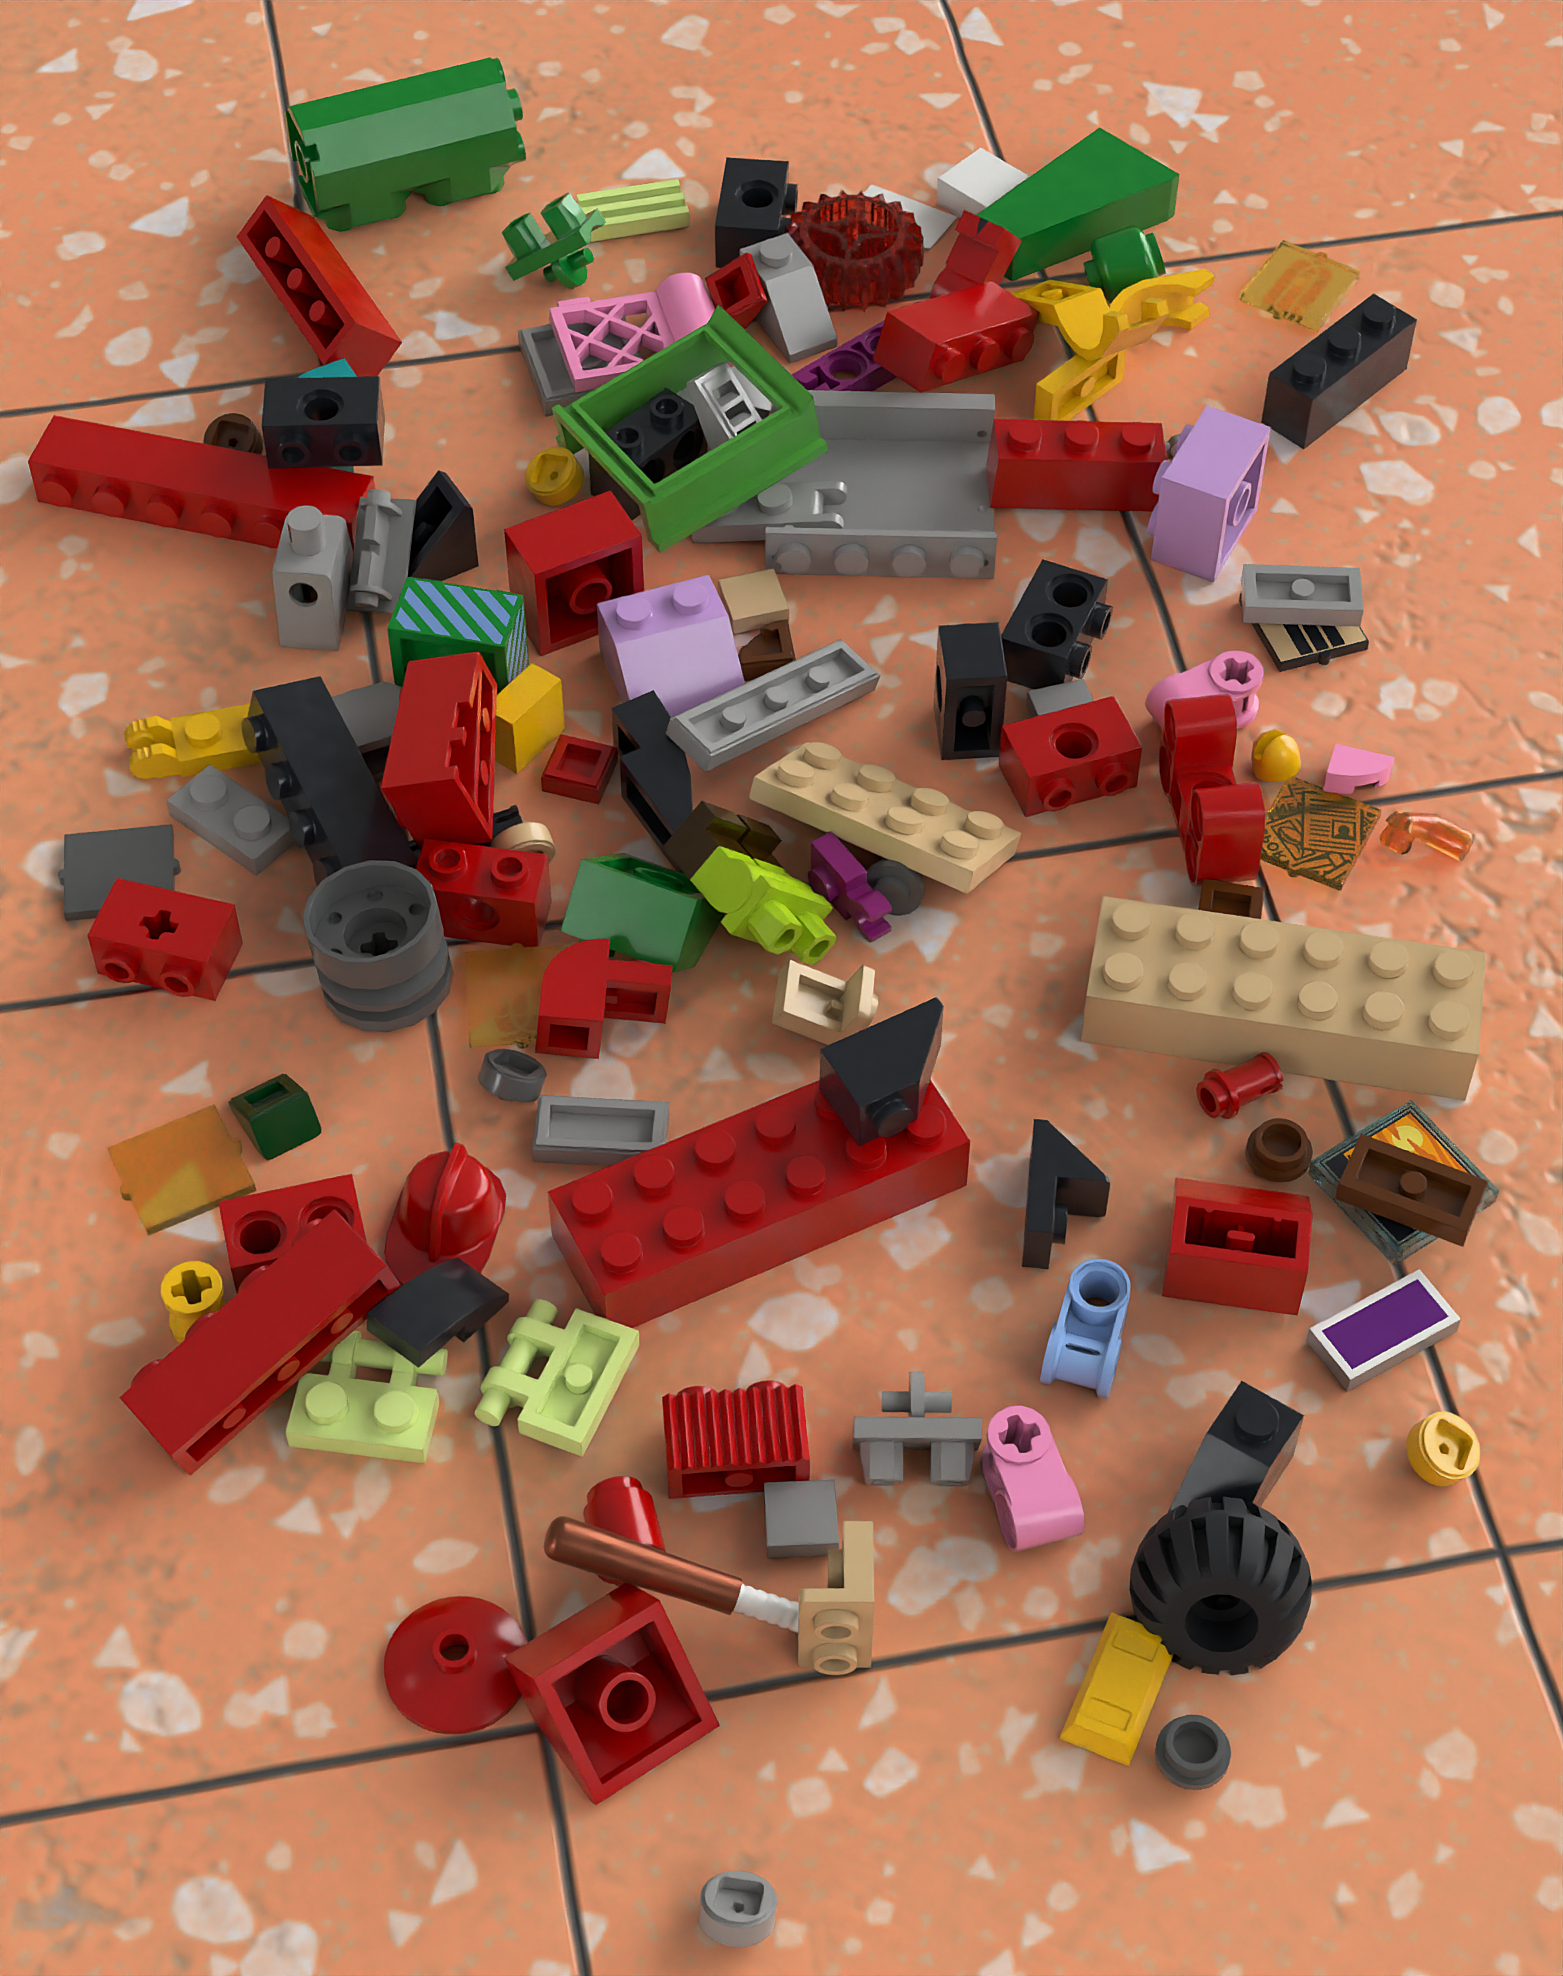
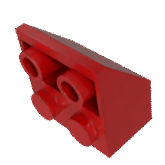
[1162,1178,1313,1316]

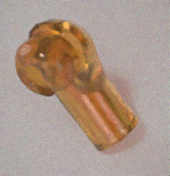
[1380,811,1475,861]

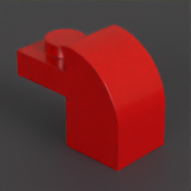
[535,939,673,1059]

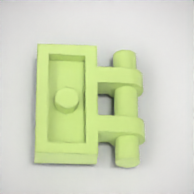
[474,1299,640,1457]
[286,1331,448,1464]

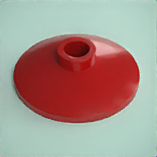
[384,1596,527,1735]

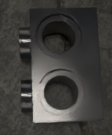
[588,388,708,521]
[1001,559,1113,690]

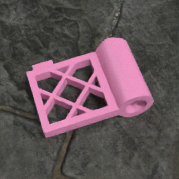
[549,273,733,392]

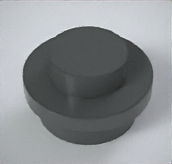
[867,858,924,916]
[1155,1715,1231,1790]

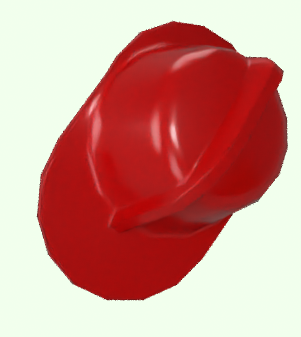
[384,1143,506,1285]

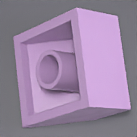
[597,575,745,718]

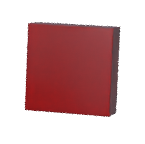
[541,734,618,805]

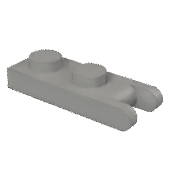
[691,481,847,543]

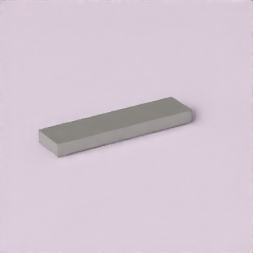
[666,639,880,772]

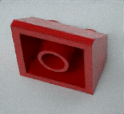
[504,1583,720,1805]

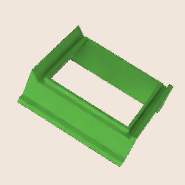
[552,304,828,553]

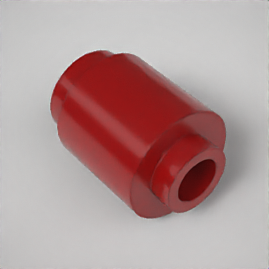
[583,1476,666,1587]

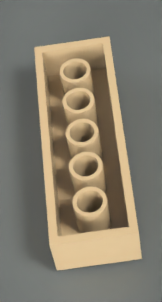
[1080,896,1486,1100]

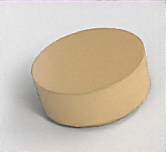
[490,822,556,863]

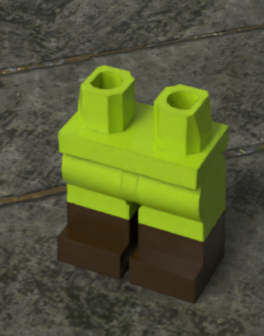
[663,801,837,965]

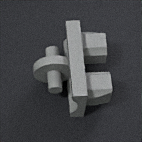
[853,1372,982,1486]

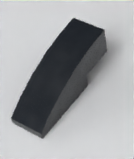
[611,690,693,874]

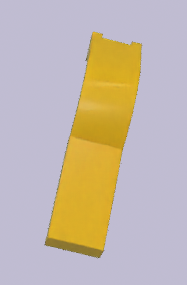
[1033,269,1215,421]
[1011,279,1169,361]

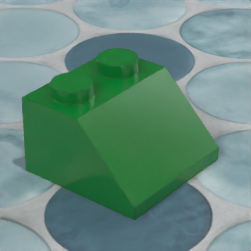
[560,853,726,972]

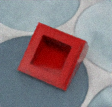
[705,252,767,329]

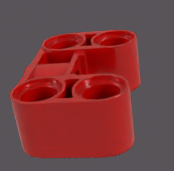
[1159,694,1265,887]

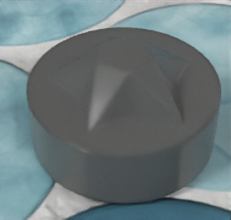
[478,1049,547,1102]

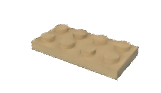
[749,741,1021,894]

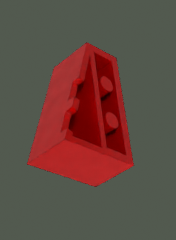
[381,652,497,850]

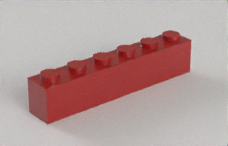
[28,415,375,551]

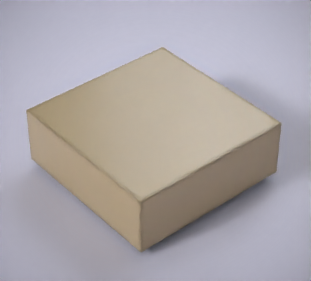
[718,568,789,634]

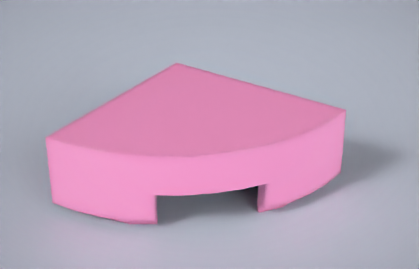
[1323,744,1395,795]

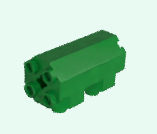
[284,57,526,232]

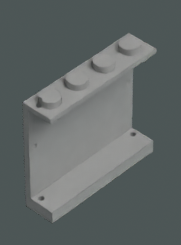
[765,390,997,579]

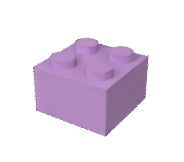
[1147,405,1271,582]

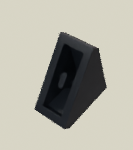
[407,470,479,581]

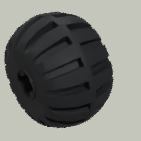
[1129,1497,1312,1675]

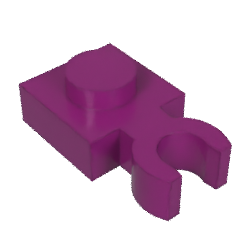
[808,831,892,942]

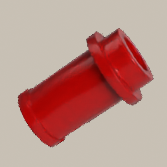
[1196,1052,1284,1119]

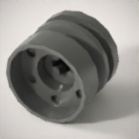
[302,860,454,1032]

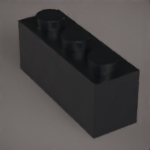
[1261,293,1417,449]

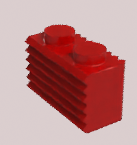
[662,1380,810,1499]

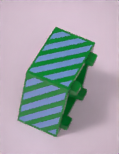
[387,577,529,694]

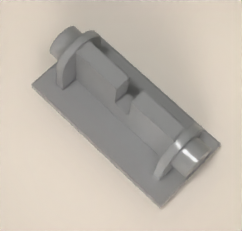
[346,489,416,613]

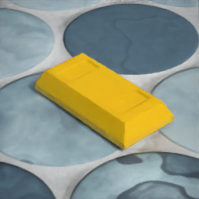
[1060,1612,1174,1767]

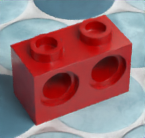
[218,1174,367,1294]

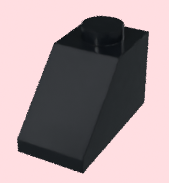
[819,997,944,1146]
[1168,1381,1304,1513]

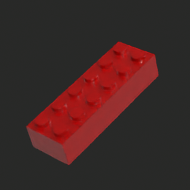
[548,1079,971,1328]

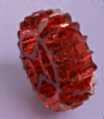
[784,189,924,312]

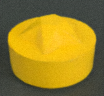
[525,447,584,506]
[1406,1412,1480,1487]

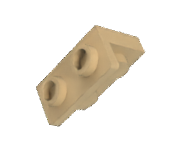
[798,1521,874,1675]

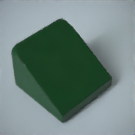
[228,1074,322,1160]

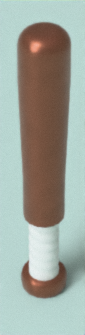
[543,1516,799,1639]

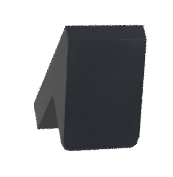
[1022,1119,1110,1269]

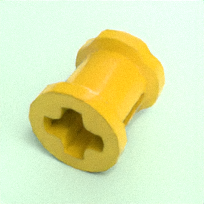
[161,1261,226,1343]

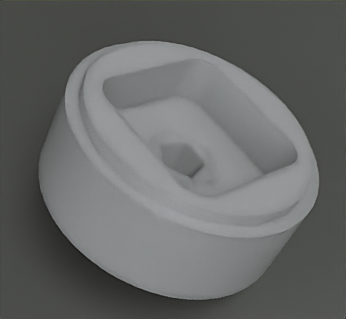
[699,1871,777,1947]

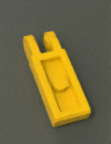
[124,703,261,780]

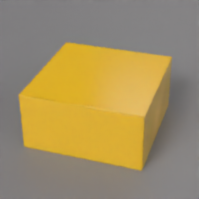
[495,663,565,774]

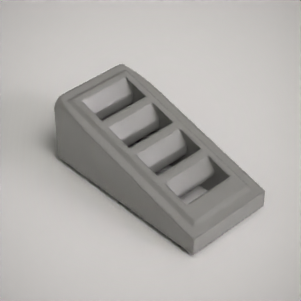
[686,361,762,451]

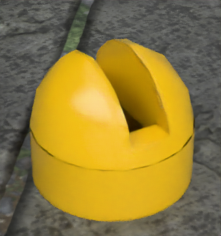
[1251,729,1301,782]

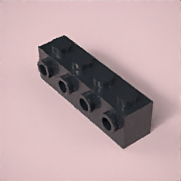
[242,676,418,886]

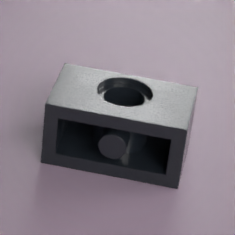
[715,157,798,268]
[261,376,385,468]
[934,622,1008,760]

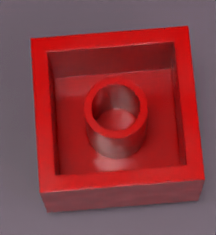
[504,490,644,656]

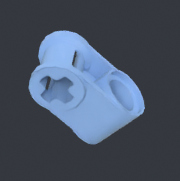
[1040,1259,1130,1399]

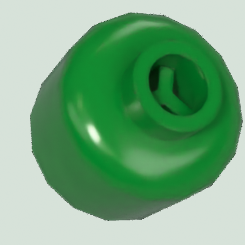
[1083,226,1166,303]

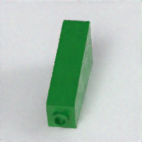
[977,127,1180,281]

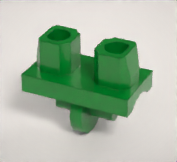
[502,192,606,289]

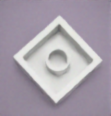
[936,147,1030,218]

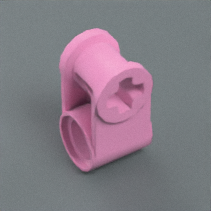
[1145,650,1264,729]
[981,1406,1085,1553]

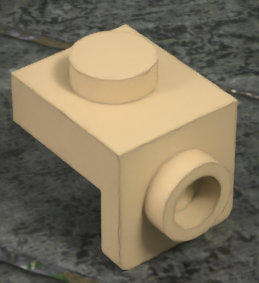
[772,960,878,1045]

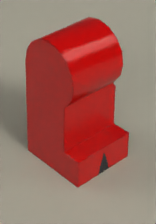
[930,210,1022,299]

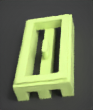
[576,179,690,242]

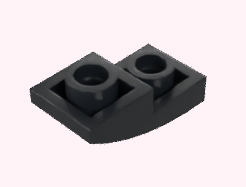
[367,1258,509,1368]

